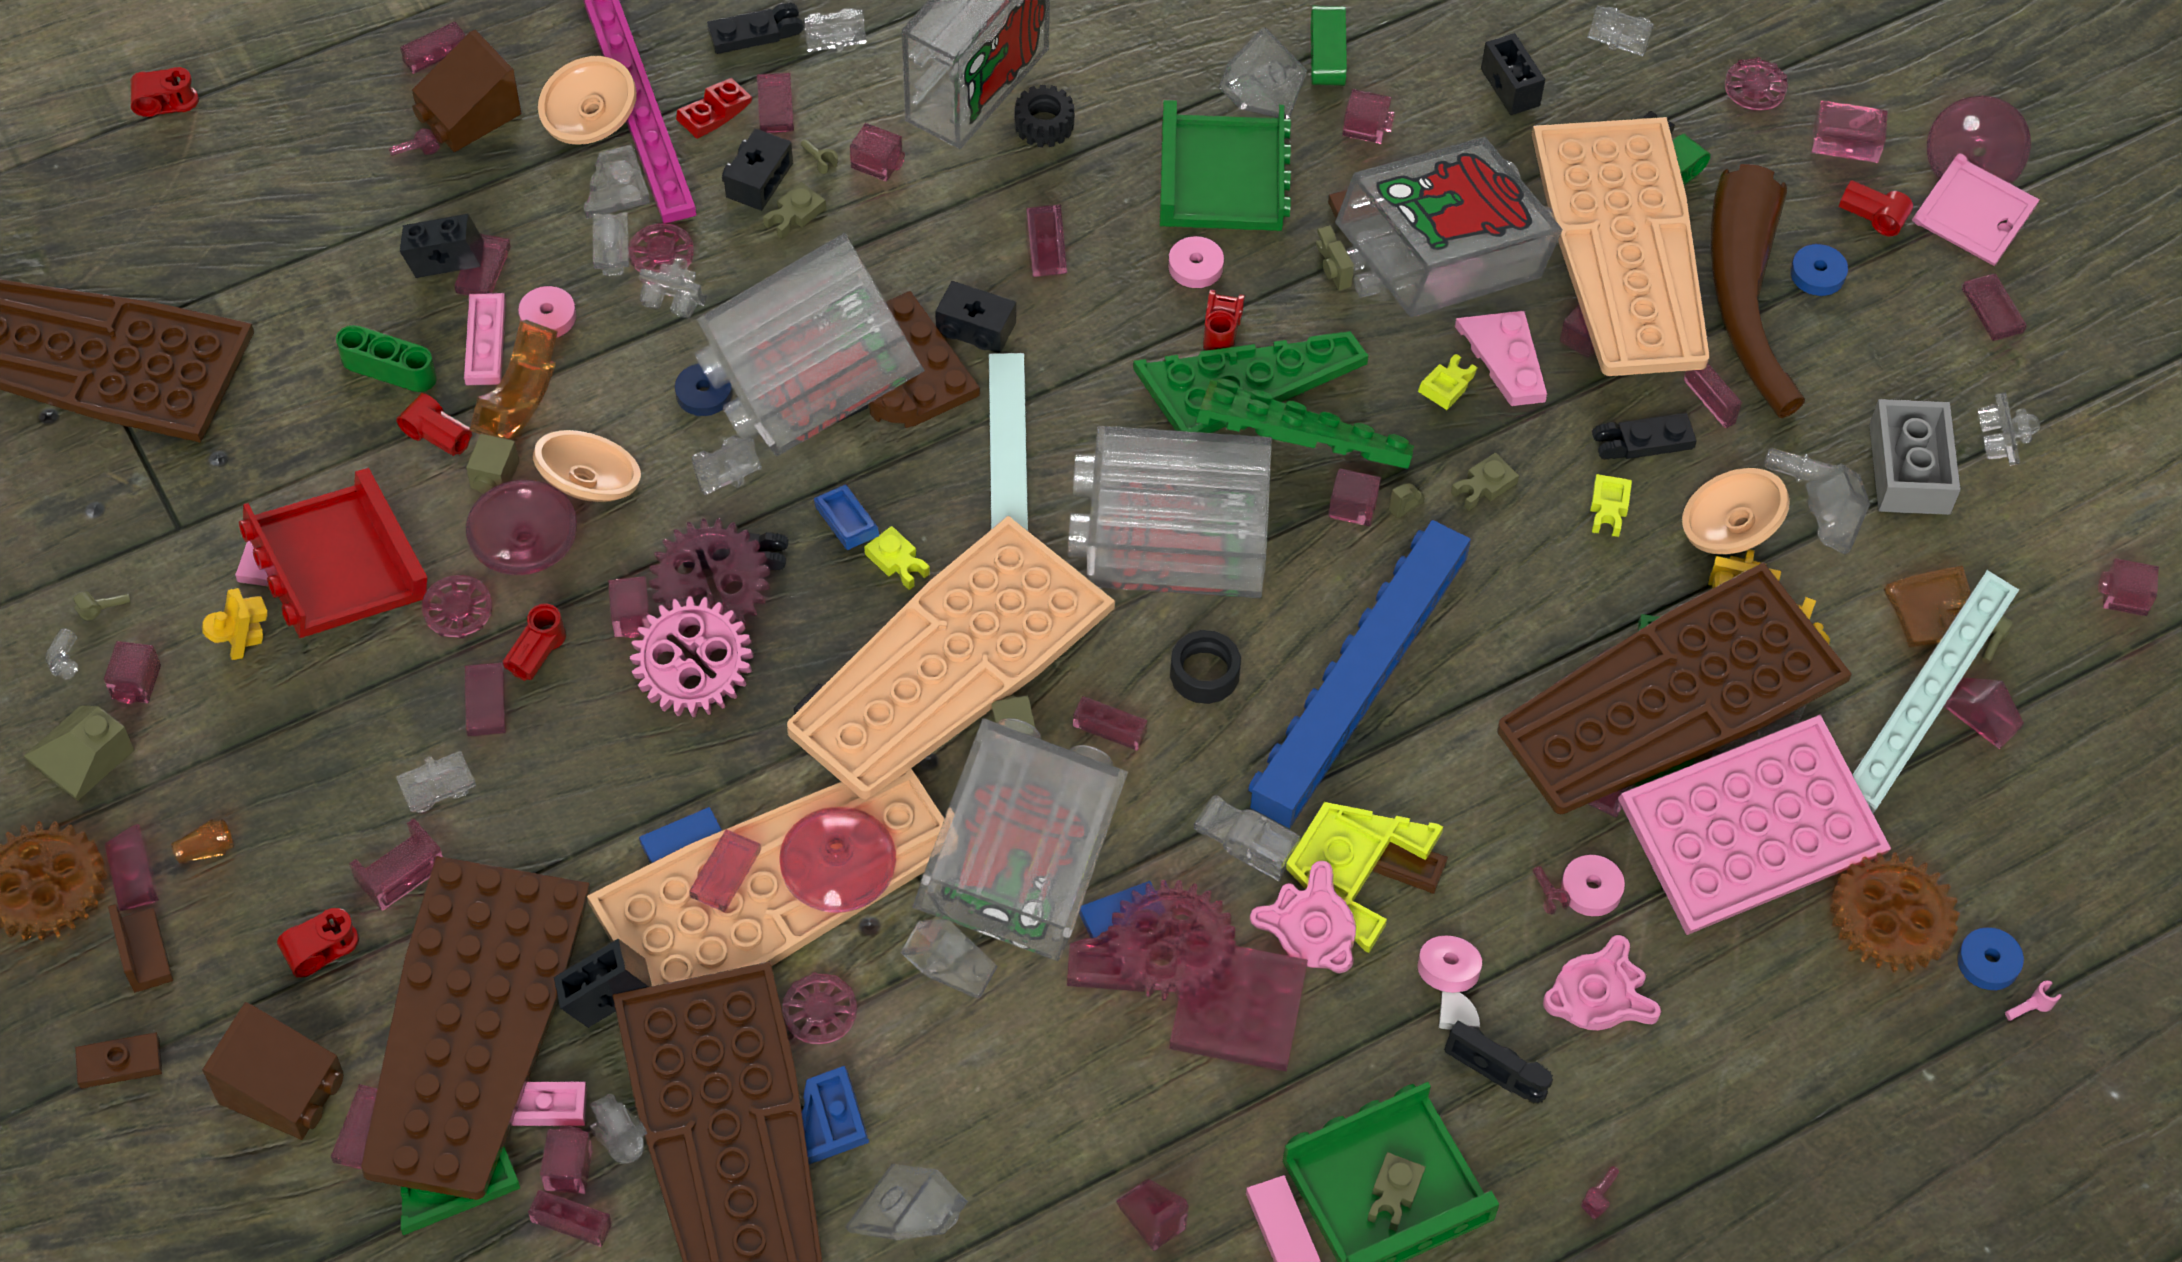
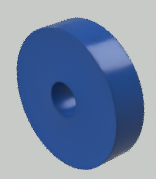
[1790,244,1848,296]
[1957,928,2024,990]

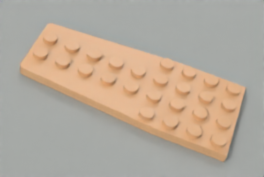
[1532,117,1709,376]
[787,516,1115,799]
[587,769,958,986]

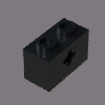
[1481,33,1546,115]
[722,128,793,211]
[400,214,484,278]
[935,281,1016,354]
[553,939,652,1028]

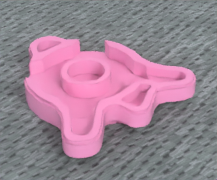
[1250,861,1356,973]
[1543,935,1661,1031]

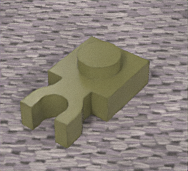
[763,182,826,239]
[1316,225,1354,291]
[1451,452,1519,511]
[1367,1152,1426,1231]

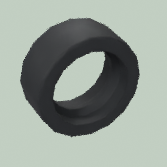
[1170,630,1241,704]

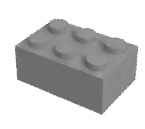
[1869,399,1960,515]

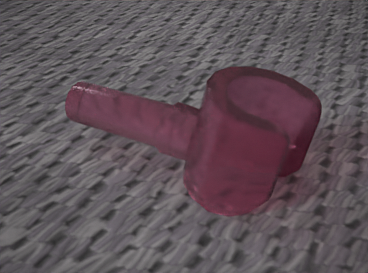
[389,128,440,156]
[1533,866,1571,915]
[1581,1166,1619,1219]

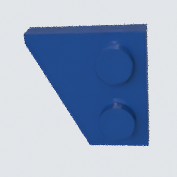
[801,1066,870,1164]

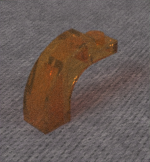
[470,319,558,439]

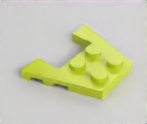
[1286,802,1443,953]

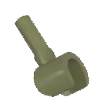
[801,139,838,174]
[73,591,130,621]
[1982,615,2012,663]

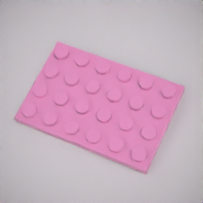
[1618,715,1891,935]

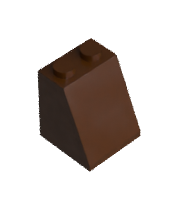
[412,29,521,152]
[202,1002,344,1140]

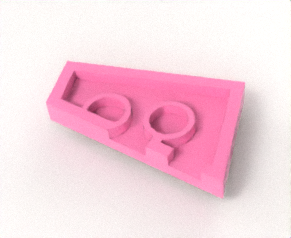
[1455,311,1547,406]

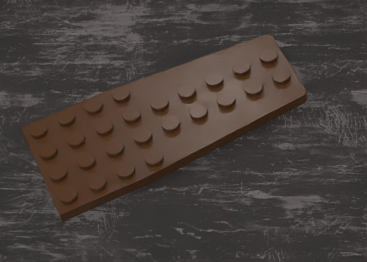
[0,280,254,443]
[1497,562,1852,814]
[361,856,590,1200]
[613,961,822,1262]

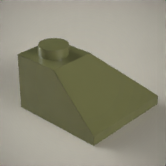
[24,705,134,801]

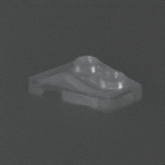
[583,144,650,219]

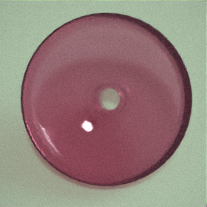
[1927,96,2031,184]
[466,480,577,575]
[779,806,896,913]

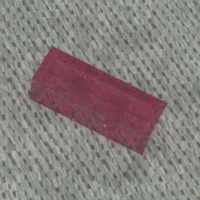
[400,21,465,74]
[1073,696,1148,751]
[528,1190,612,1247]

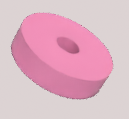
[1168,236,1224,288]
[518,286,576,339]
[1561,855,1625,916]
[1417,936,1482,993]

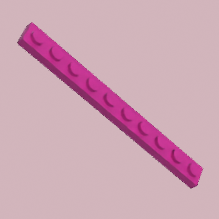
[583,0,696,224]

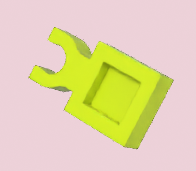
[1418,354,1478,410]
[1590,474,1632,537]
[864,526,930,590]

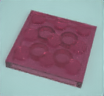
[1169,938,1308,1072]

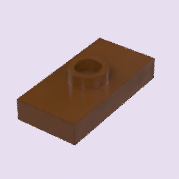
[75,1032,162,1089]

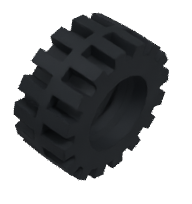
[1014,85,1075,148]

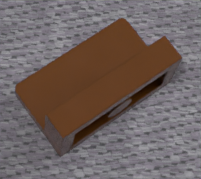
[108,904,173,993]

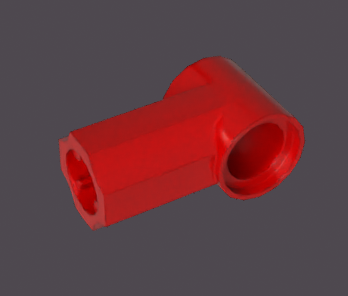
[1839,180,1913,237]
[396,393,472,456]
[503,603,566,681]

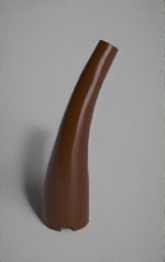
[1711,164,1805,418]

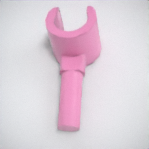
[2005,981,2061,1021]

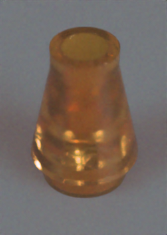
[171,819,234,864]

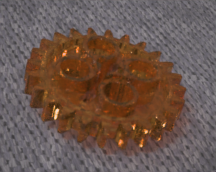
[0,821,107,941]
[1830,852,1960,972]

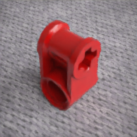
[130,67,199,117]
[1203,290,1245,351]
[277,908,359,977]

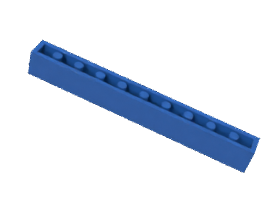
[1248,520,1471,829]

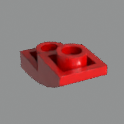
[676,78,752,139]

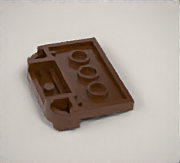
[858,291,980,428]

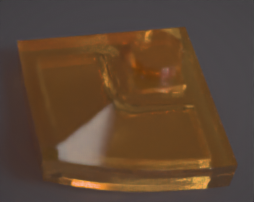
[1884,566,1971,647]

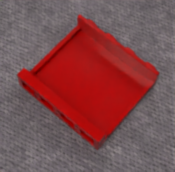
[239,467,427,638]

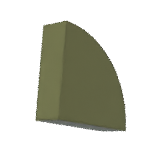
[1389,483,1425,518]

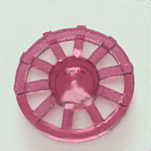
[1725,57,1788,110]
[629,223,694,280]
[422,575,492,639]
[782,972,857,1044]

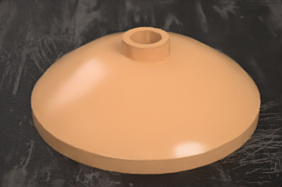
[538,56,637,145]
[533,430,641,502]
[1682,468,1790,554]

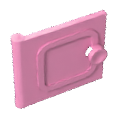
[1912,153,2040,266]

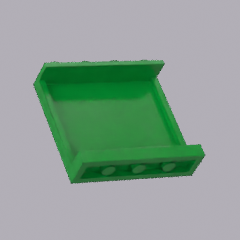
[1160,100,1291,231]
[1282,1082,1499,1262]

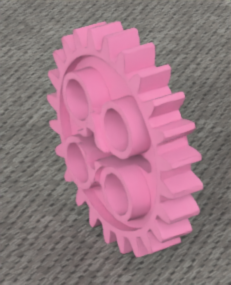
[630,596,753,717]

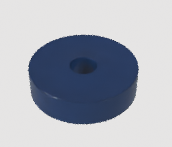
[675,363,732,416]

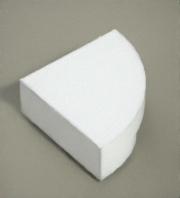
[1439,991,1480,1030]

